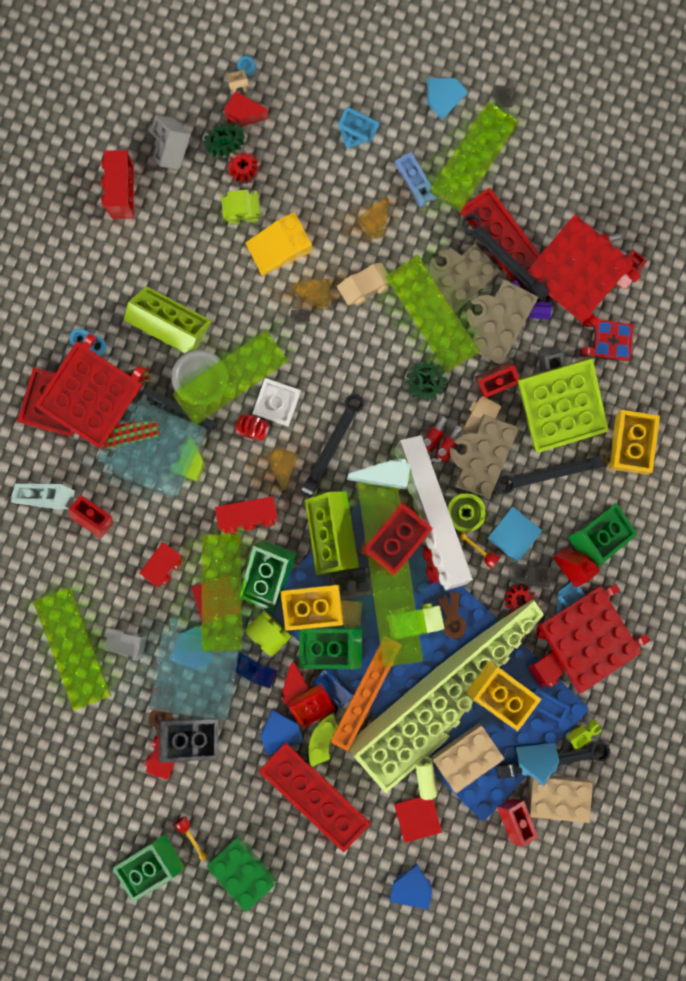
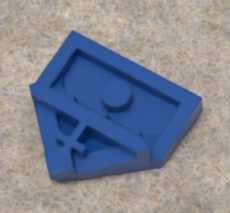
[260,708,304,754]
[390,863,432,909]

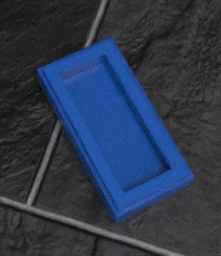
[312,669,354,709]
[533,687,570,724]

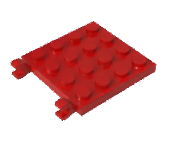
[526,214,641,327]
[35,333,146,449]
[538,584,651,693]

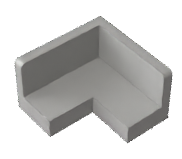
[150,115,191,169]
[105,628,148,661]

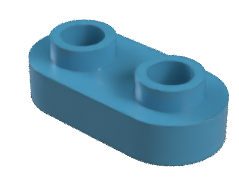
[69,328,107,356]

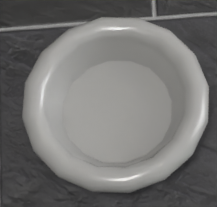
[171,350,228,406]

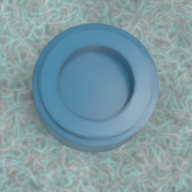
[237,56,256,77]

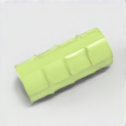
[415,757,437,800]

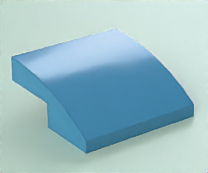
[487,507,542,562]

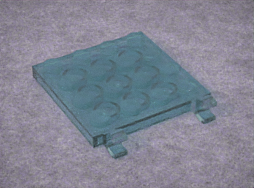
[96,400,207,500]
[149,618,240,721]

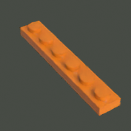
[330,636,402,751]

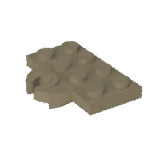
[420,244,500,322]
[467,279,538,365]
[450,414,519,498]

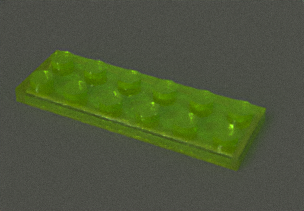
[429,102,519,212]
[386,255,480,373]
[173,331,288,426]
[202,534,242,652]
[33,587,112,711]

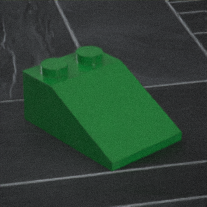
[568,503,638,566]
[239,540,296,612]
[299,629,362,669]
[112,834,185,902]

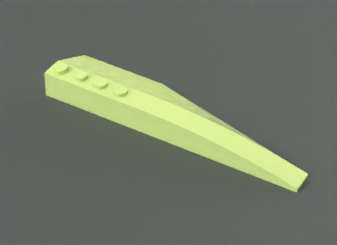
[349,600,544,793]

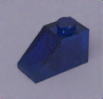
[231,652,278,689]

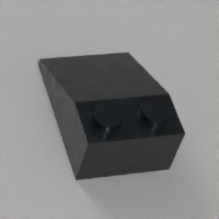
[159,718,218,763]

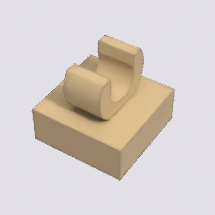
[226,70,249,93]

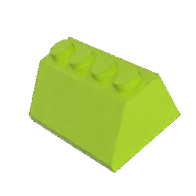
[124,286,212,353]
[305,492,359,576]

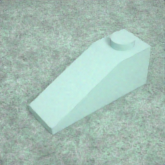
[347,458,411,489]
[11,484,75,509]

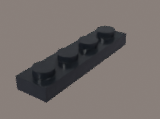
[143,387,216,431]

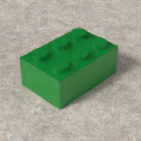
[206,834,277,912]

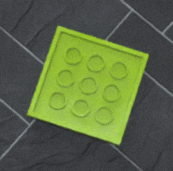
[517,358,609,453]

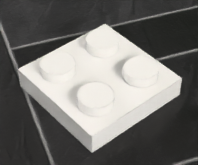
[252,378,301,427]

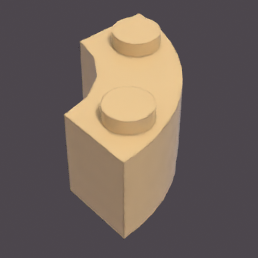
[337,263,393,306]
[460,395,501,447]

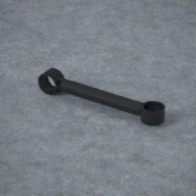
[462,213,549,302]
[300,394,364,498]
[495,454,609,494]
[495,741,611,779]

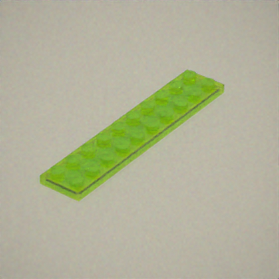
[357,470,423,667]

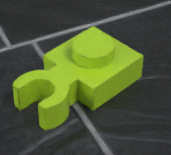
[567,719,602,750]

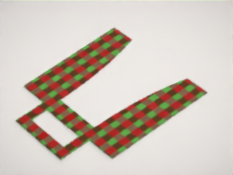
[104,365,160,450]

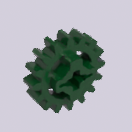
[204,122,245,158]
[405,360,447,402]

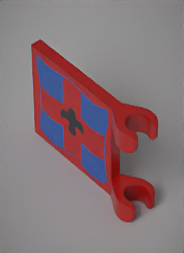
[579,320,634,362]

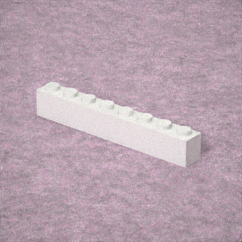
[395,435,473,590]

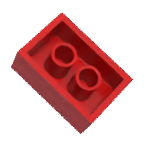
[101,150,134,219]
[215,496,279,535]
[362,503,433,576]

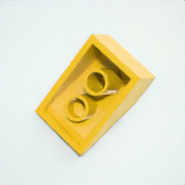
[245,212,312,276]
[281,585,343,631]

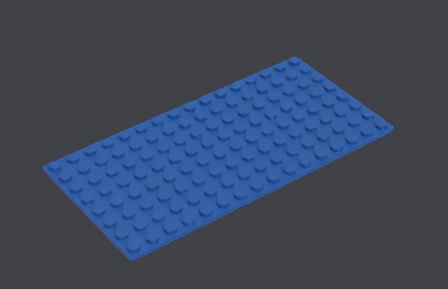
[266,496,588,821]

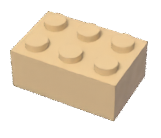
[431,723,504,793]
[527,775,593,823]

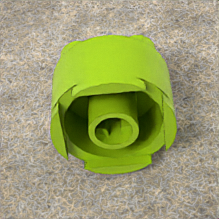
[221,190,261,225]
[447,493,485,533]
[245,610,292,657]

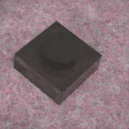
[494,85,515,108]
[291,310,310,325]

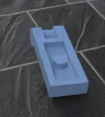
[395,152,437,207]

